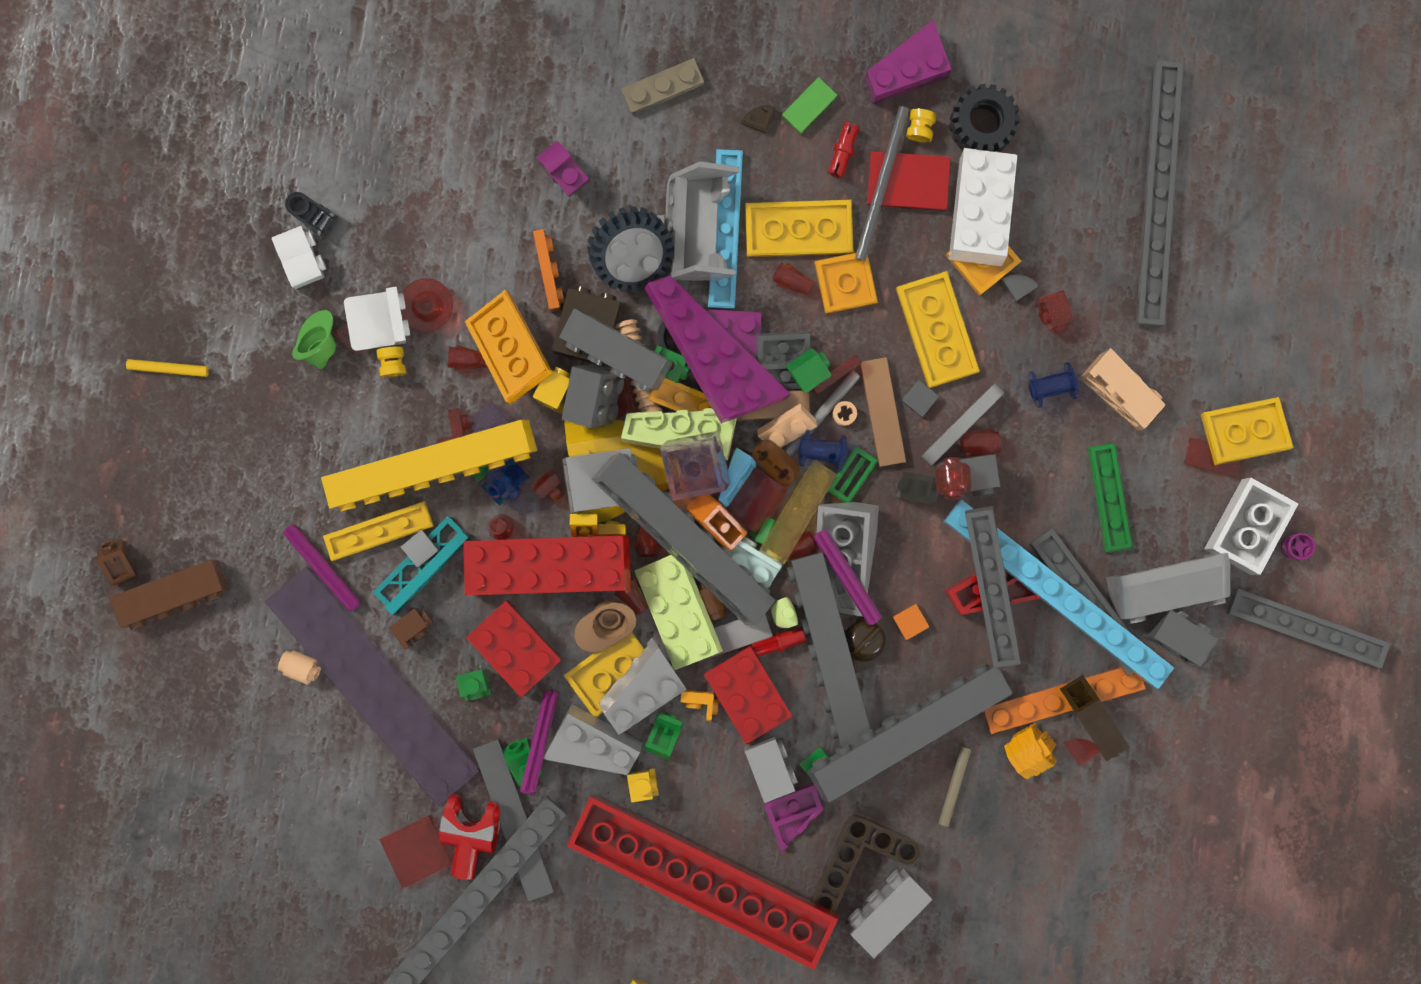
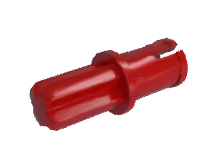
[752,626,807,657]

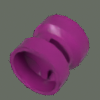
[1281,533,1315,560]

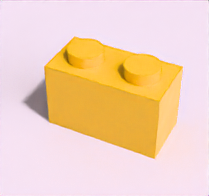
[533,367,570,414]

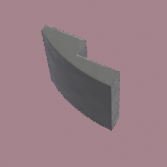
[756,331,810,389]

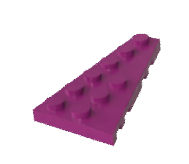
[645,276,791,424]

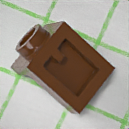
[96,540,137,587]

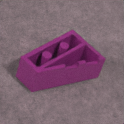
[864,20,951,104]

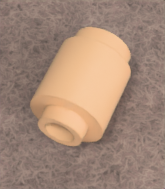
[278,650,321,685]

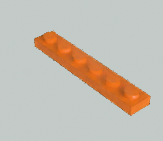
[983,667,1146,734]

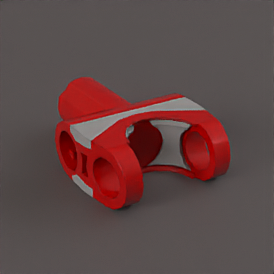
[439,794,500,880]

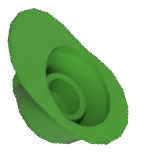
[292,310,336,369]

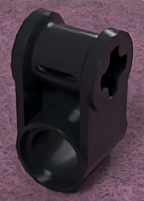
[285,192,339,239]

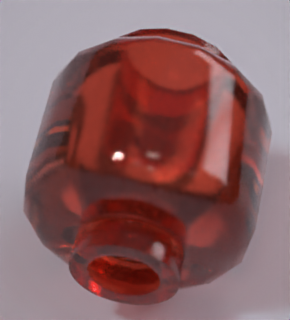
[935,458,972,499]

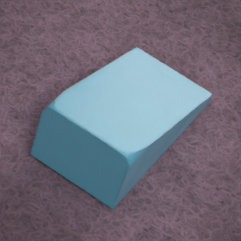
[719,448,756,507]

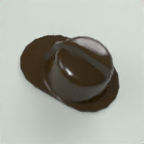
[844,617,890,673]

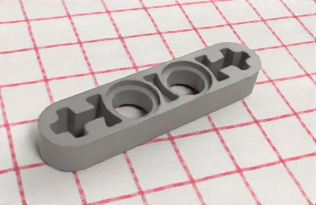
[922,383,1004,465]

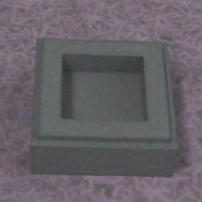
[901,380,939,418]

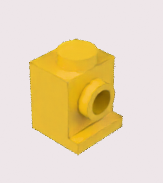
[627,768,659,803]

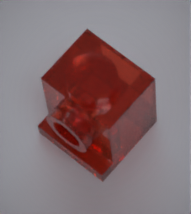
[1034,290,1074,334]

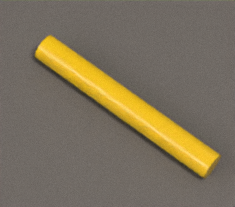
[126,359,209,377]

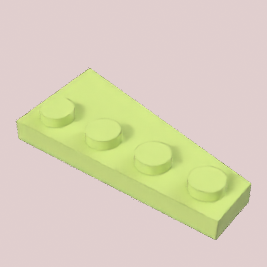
[621,408,737,460]

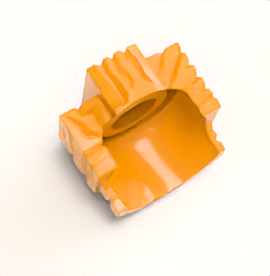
[1004,722,1057,779]

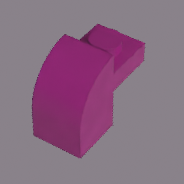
[536,141,589,197]

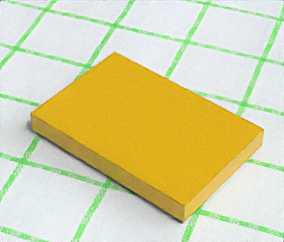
[1201,397,1294,465]
[563,632,645,717]

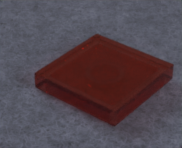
[716,468,787,533]
[379,815,452,888]

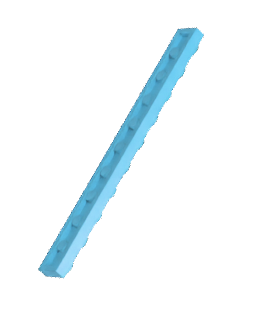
[943,500,1174,689]

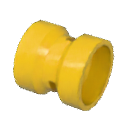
[906,109,937,142]
[376,347,407,378]

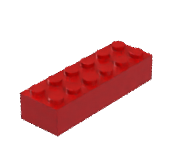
[463,535,631,595]

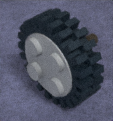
[587,206,674,292]

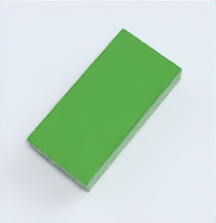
[782,77,838,135]

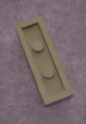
[621,58,704,115]

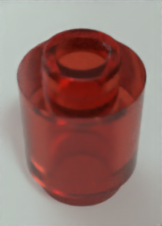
[960,429,1001,458]

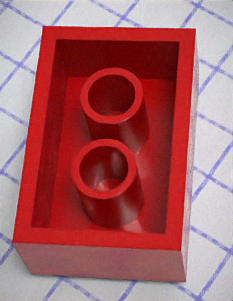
[466,600,563,697]
[704,645,792,744]

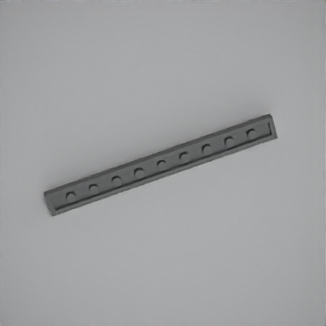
[1136,61,1184,327]
[384,796,567,984]

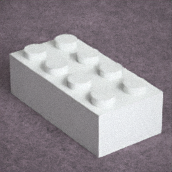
[949,148,1017,266]

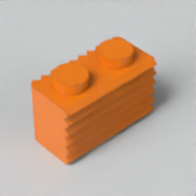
[686,491,747,551]

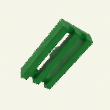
[827,446,878,503]

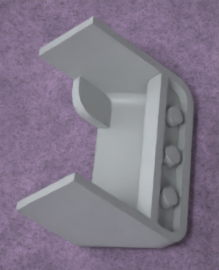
[663,161,740,281]
[1106,553,1230,624]

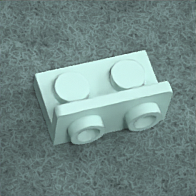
[729,537,782,588]

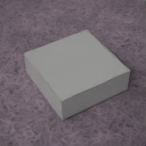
[401,530,439,568]

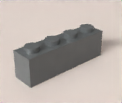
[559,308,673,392]

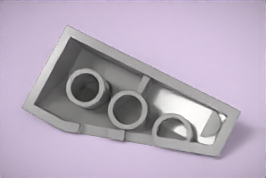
[817,502,879,617]

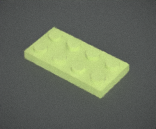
[634,555,723,670]

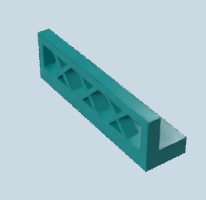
[372,516,471,615]

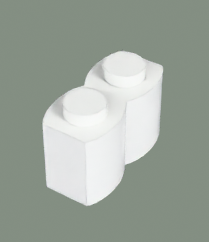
[272,226,326,289]

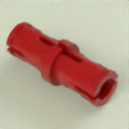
[827,122,860,178]

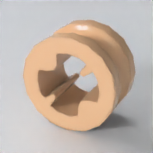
[832,401,857,426]

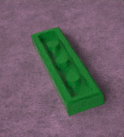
[1087,443,1133,553]

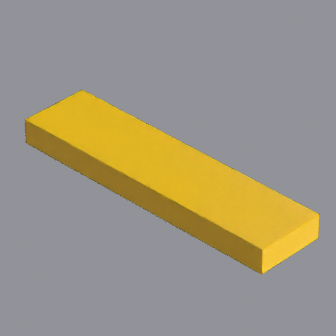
[323,501,434,561]

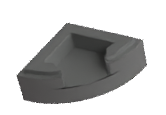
[1001,274,1039,302]

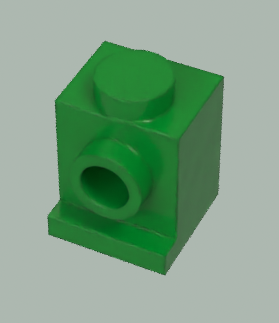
[655,345,690,383]
[455,668,492,701]

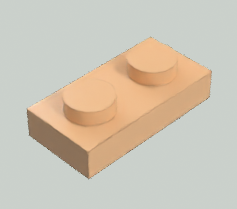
[757,403,817,448]

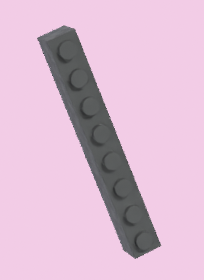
[591,453,776,626]
[787,552,870,746]
[807,663,1013,802]

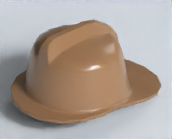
[574,600,636,652]

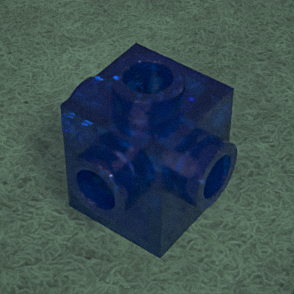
[481,458,529,506]

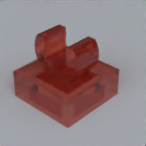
[531,468,563,502]

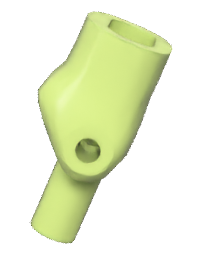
[770,597,798,628]

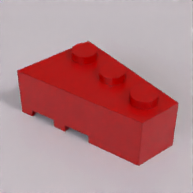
[943,571,1041,615]

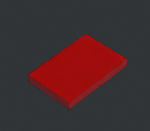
[867,151,950,211]

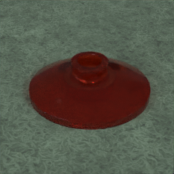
[401,278,453,332]

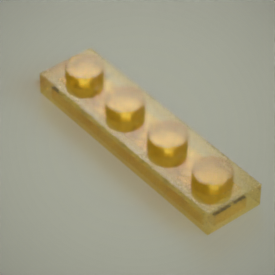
[759,460,837,565]

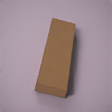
[860,357,906,467]

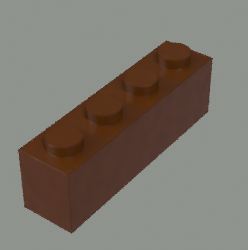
[109,559,229,631]

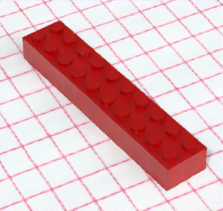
[567,794,839,970]

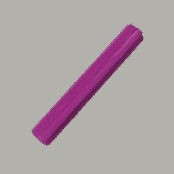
[283,524,361,611]
[814,529,882,625]
[520,690,559,795]

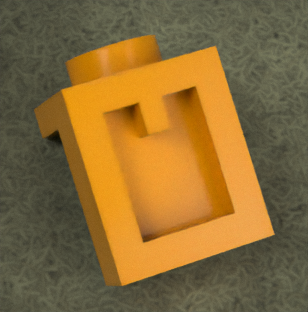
[681,690,719,721]

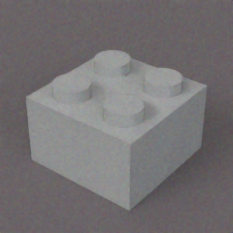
[744,735,798,803]

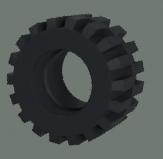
[949,84,1020,152]

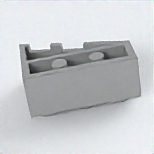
[599,638,687,735]
[543,704,643,775]

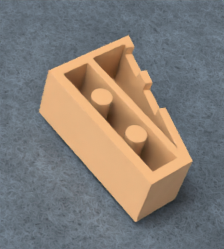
[1079,348,1165,431]

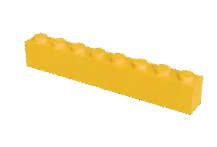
[321,419,537,512]

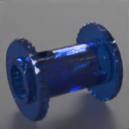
[1028,362,1079,408]
[798,430,847,472]

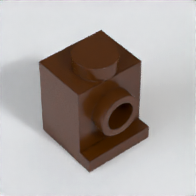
[389,608,434,650]

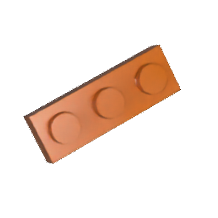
[533,229,565,313]

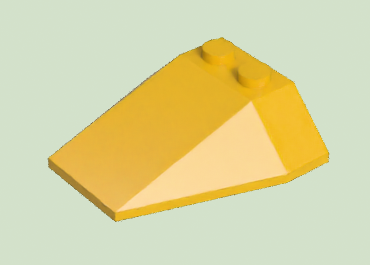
[564,420,683,523]

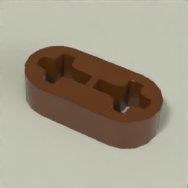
[752,440,800,485]

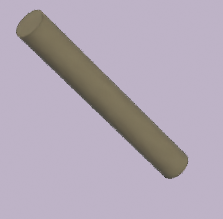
[938,746,971,827]

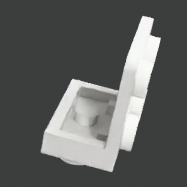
[344,287,410,351]

